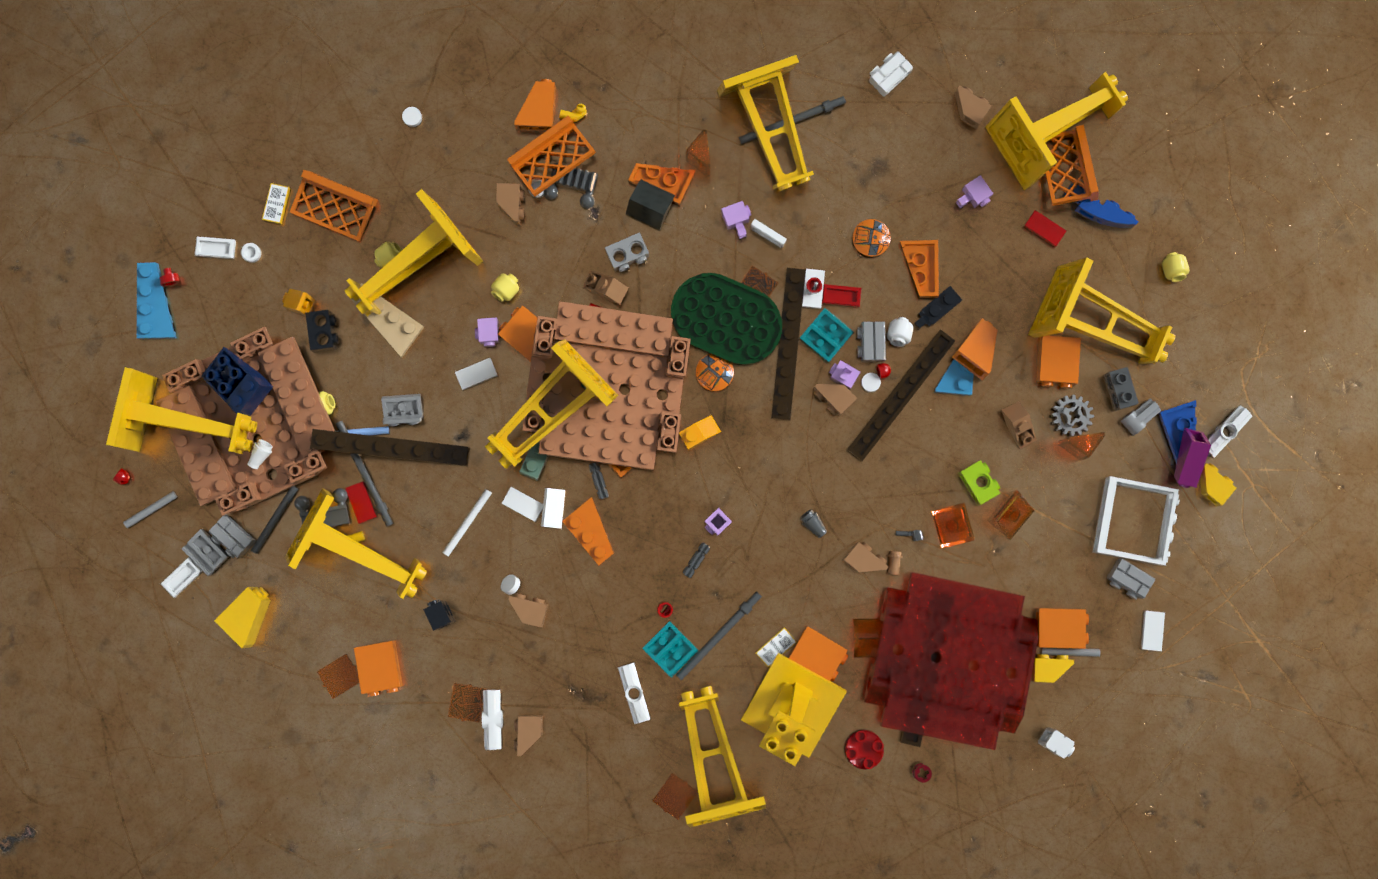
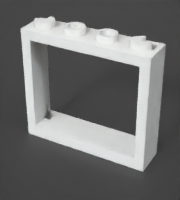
[1092,476,1180,566]

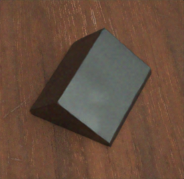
[626,179,675,230]

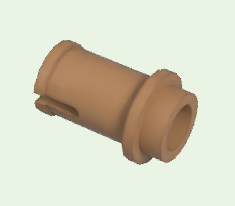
[887,551,903,575]

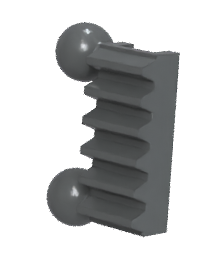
[544,163,598,209]
[294,488,350,527]

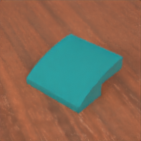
[800,308,854,362]
[642,621,699,678]

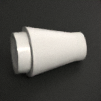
[247,439,273,469]

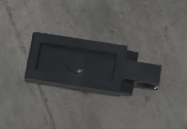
[914,286,962,330]

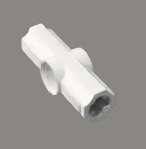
[1208,405,1253,459]
[618,663,650,724]
[482,689,503,750]

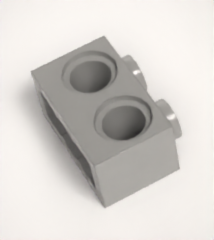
[605,232,649,272]

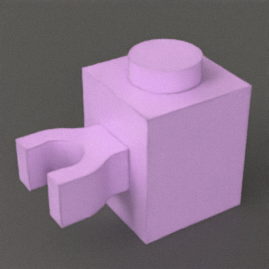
[956,175,993,208]
[721,201,751,239]
[829,360,860,390]

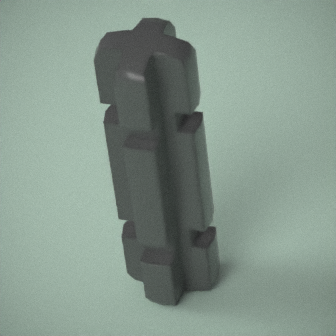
[589,462,609,500]
[683,543,710,578]

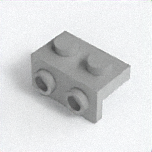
[381,394,423,426]

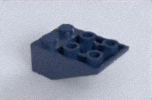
[201,347,273,416]

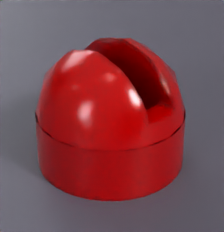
[806,277,822,294]
[876,363,891,379]
[113,468,130,485]
[657,602,673,618]

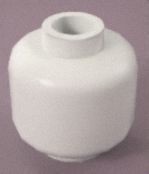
[887,317,913,347]

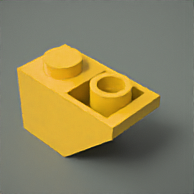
[1200,463,1236,507]
[1031,654,1074,683]

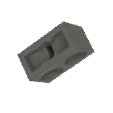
[1104,367,1139,411]

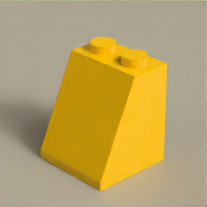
[214,587,271,648]

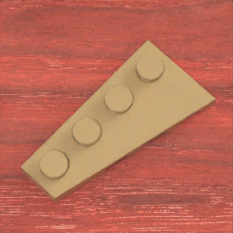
[351,283,424,357]

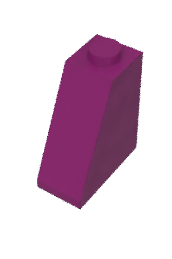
[1174,428,1211,488]

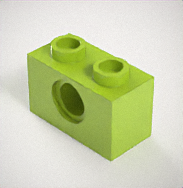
[958,460,1000,506]

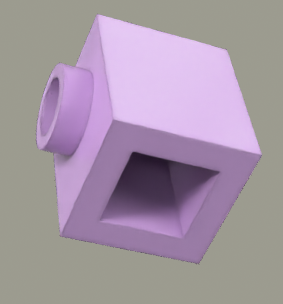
[475,318,500,347]
[704,508,732,536]

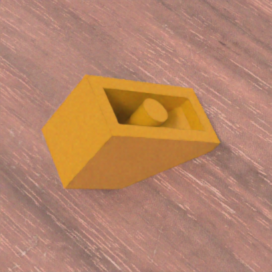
[282,289,315,316]
[679,415,721,451]

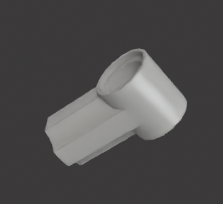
[1121,398,1161,436]

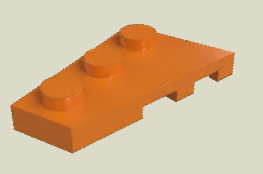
[628,163,696,205]
[900,240,939,298]
[562,497,614,566]

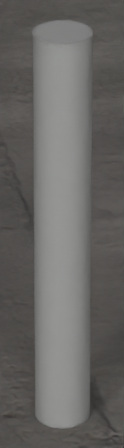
[123,491,177,528]
[1041,647,1100,657]

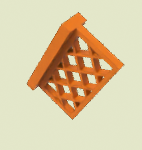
[507,116,596,197]
[1045,125,1099,206]
[290,170,378,241]

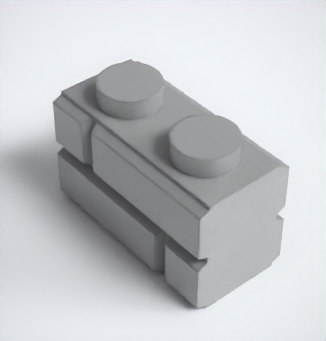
[857,322,886,362]
[209,515,256,558]
[1107,558,1155,600]

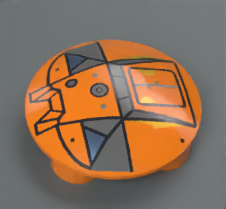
[853,219,891,257]
[696,354,734,392]

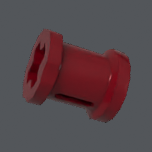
[912,763,932,783]

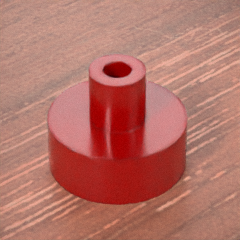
[159,268,180,287]

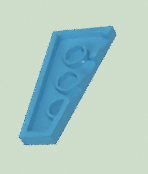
[137,262,177,339]

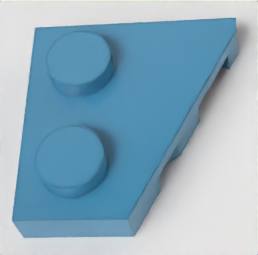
[934,359,974,396]

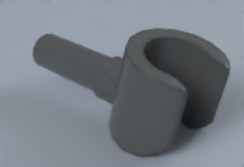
[896,530,924,541]

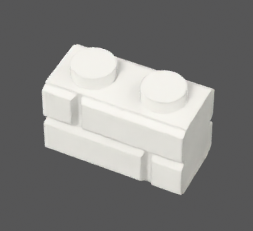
[869,51,913,97]
[1038,727,1075,758]

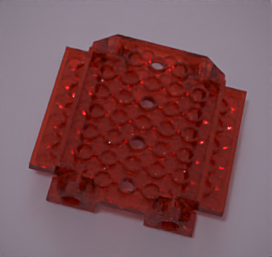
[864,572,1039,750]

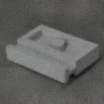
[182,529,229,576]

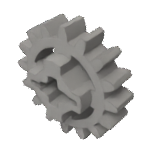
[1051,395,1094,437]

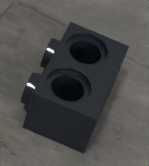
[305,310,339,353]
[423,599,456,631]

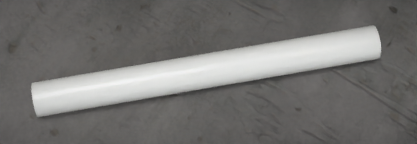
[442,489,492,557]

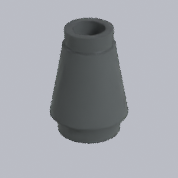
[800,509,827,538]

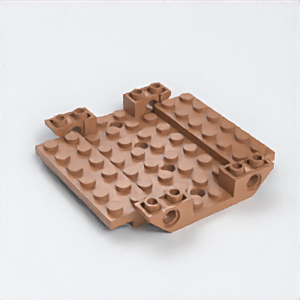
[522,301,691,470]
[156,327,335,516]

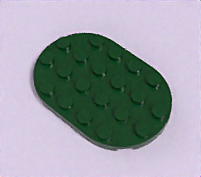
[671,273,782,365]

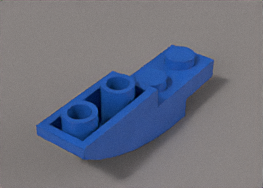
[1063,184,1139,228]

